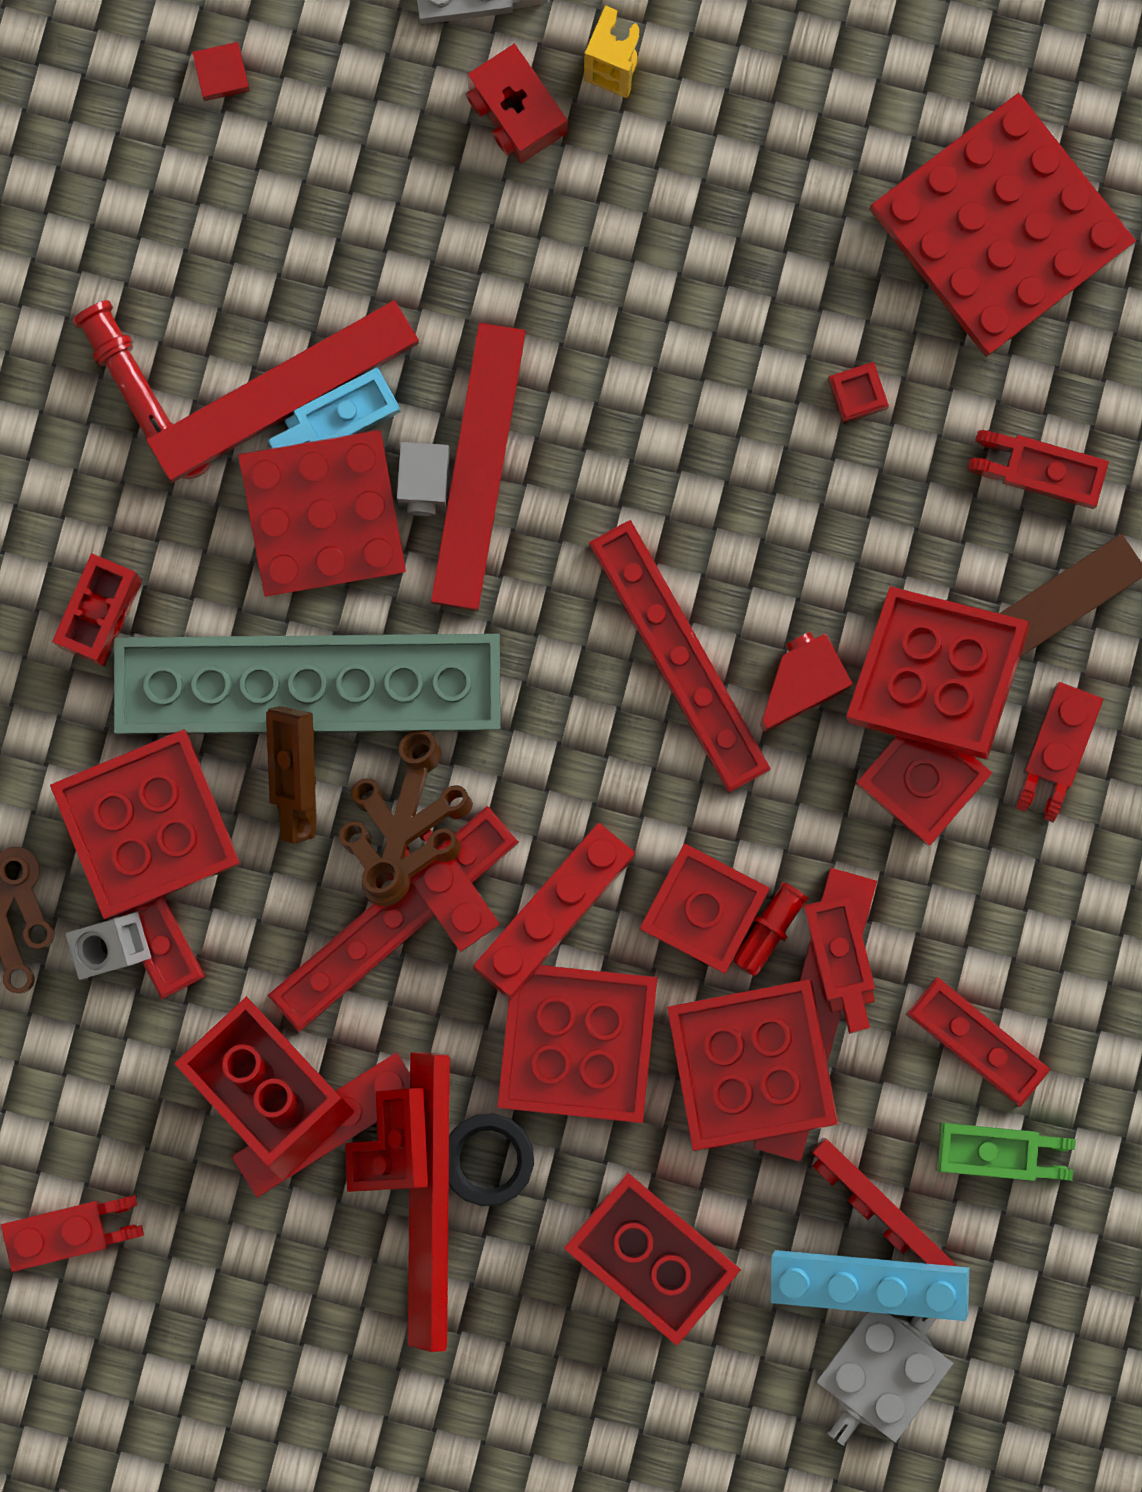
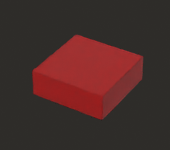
[192,42,250,102]
[828,362,889,424]

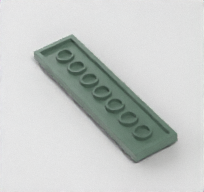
[114,634,501,735]

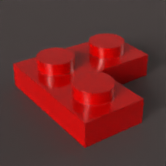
[345,1088,428,1192]

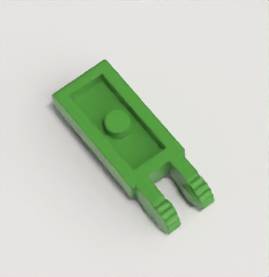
[936,1122,1076,1181]

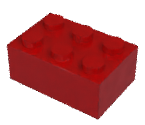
[174,996,354,1180]
[564,1171,741,1346]

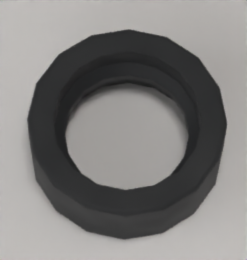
[449,1113,534,1207]

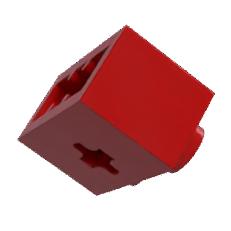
[465,43,568,164]
[52,553,143,667]

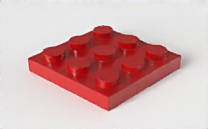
[238,429,406,597]
[846,586,1030,760]
[50,729,241,920]
[497,965,658,1123]
[667,979,839,1151]

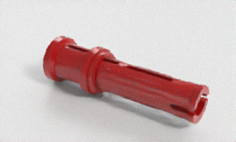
[72,300,173,439]

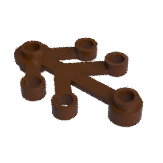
[339,730,473,906]
[0,847,55,994]

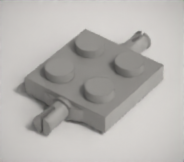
[817,1312,954,1446]

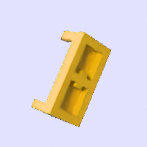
[584,5,639,98]

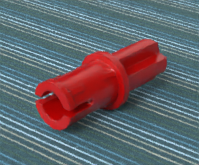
[734,882,808,976]

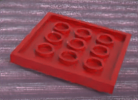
[869,92,1136,358]

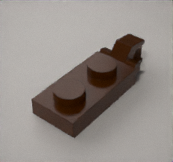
[266,706,317,844]

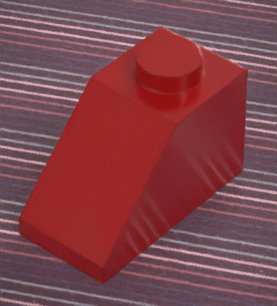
[760,632,853,733]

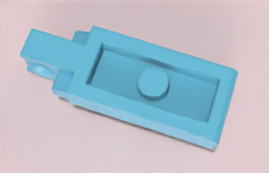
[268,368,401,448]

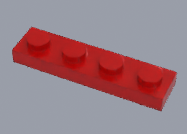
[473,822,636,1000]
[231,1052,410,1198]
[810,1138,957,1266]

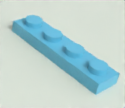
[771,1250,970,1321]

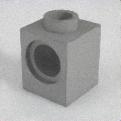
[397,442,450,516]
[65,912,151,980]

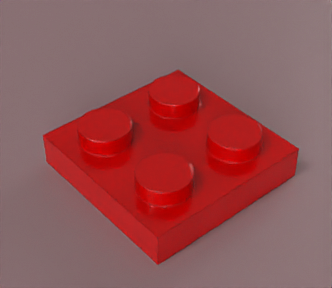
[855,736,993,847]
[639,843,770,974]

